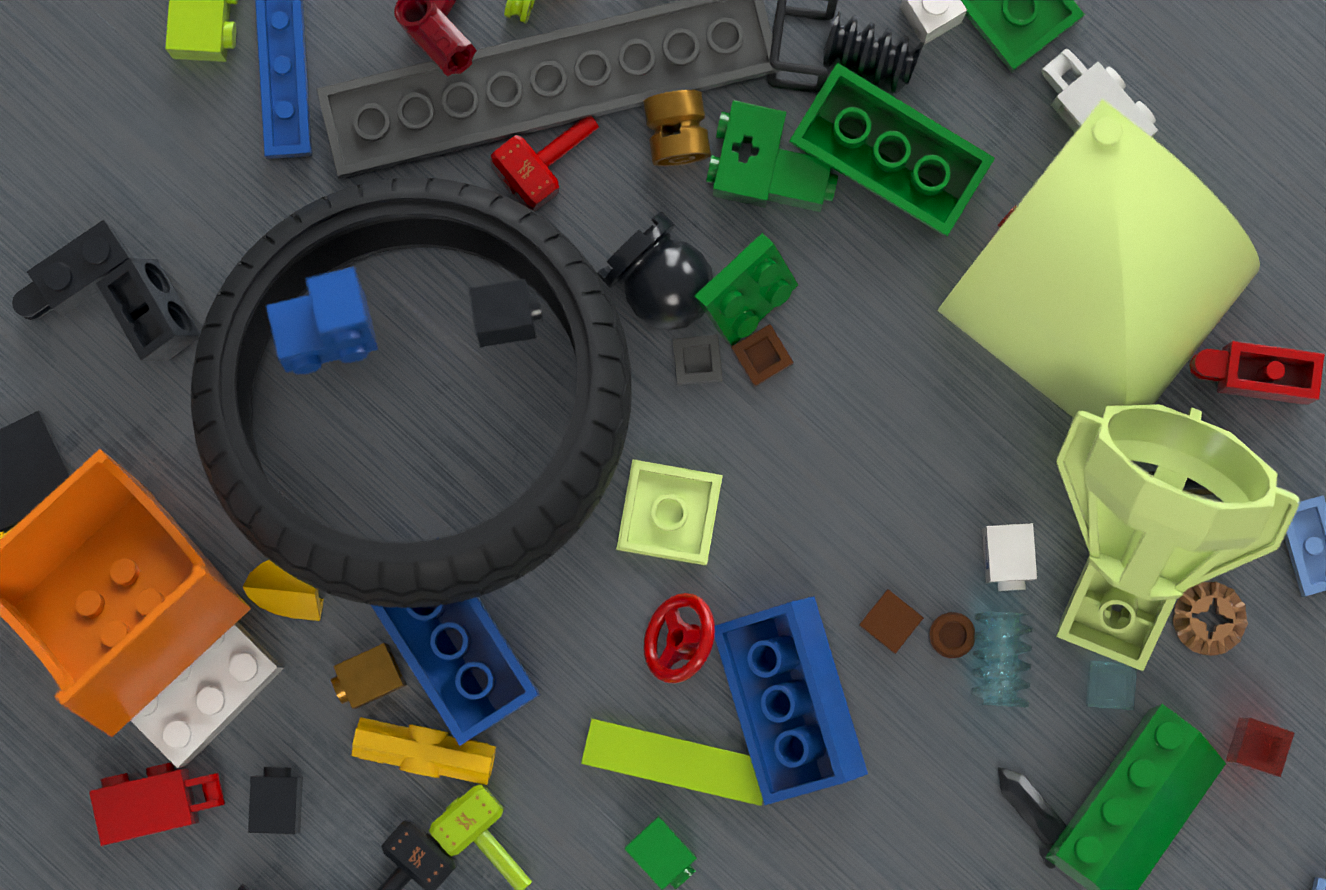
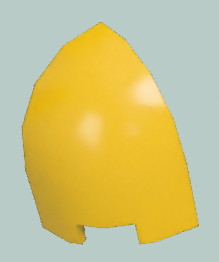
[242,560,324,621]

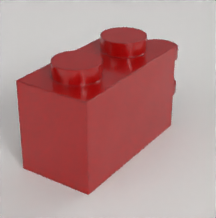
[1189,341,1325,405]
[89,762,225,846]

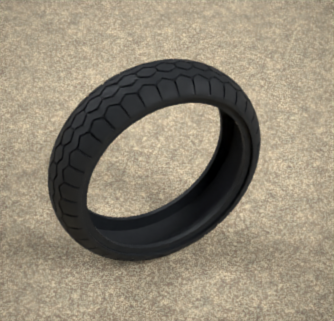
[191,177,632,608]

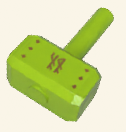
[429,784,533,890]

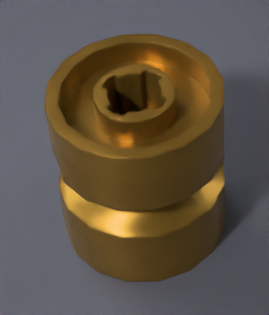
[643,90,711,166]

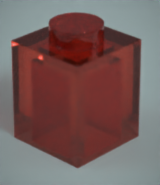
[1226,717,1295,777]

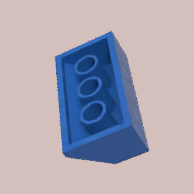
[371,537,541,746]
[715,596,868,805]

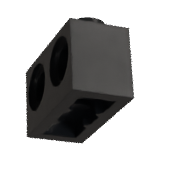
[96,258,200,361]

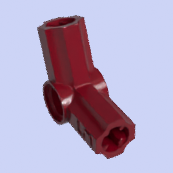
[394,0,477,77]

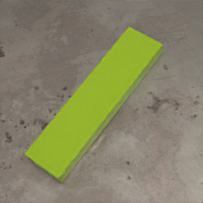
[581,719,763,806]

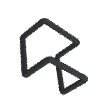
[767,0,838,93]

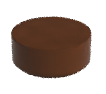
[928,612,976,659]

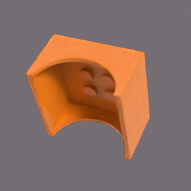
[0,449,251,737]

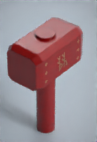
[490,116,599,212]

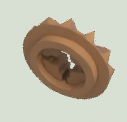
[1173,582,1248,656]

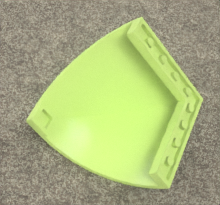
[937,99,1260,418]

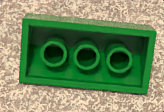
[789,63,995,237]
[1045,704,1226,890]

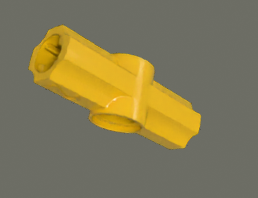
[351,717,497,785]

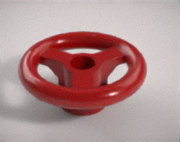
[644,593,715,683]

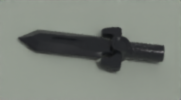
[998,767,1067,869]

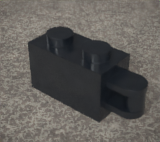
[12,220,133,320]

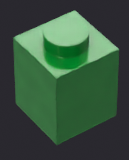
[767,149,838,212]
[624,816,697,890]

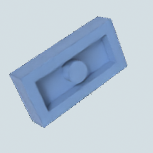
[1284,495,1326,597]

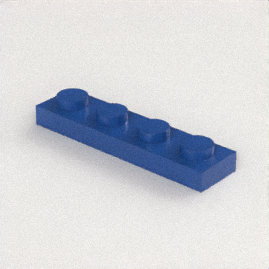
[255,0,312,159]

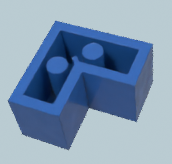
[267,267,378,374]

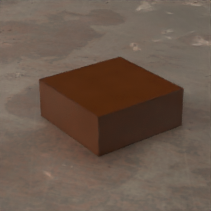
[731,324,794,388]
[858,589,924,654]

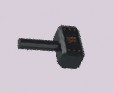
[378,820,457,890]

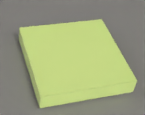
[616,459,723,566]

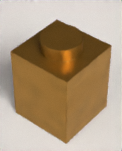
[331,643,407,709]

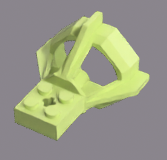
[1056,404,1299,671]

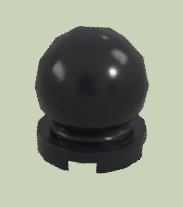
[597,211,713,330]

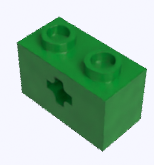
[706,100,787,208]

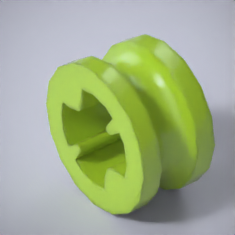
[504,0,535,23]

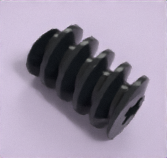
[823,10,924,94]

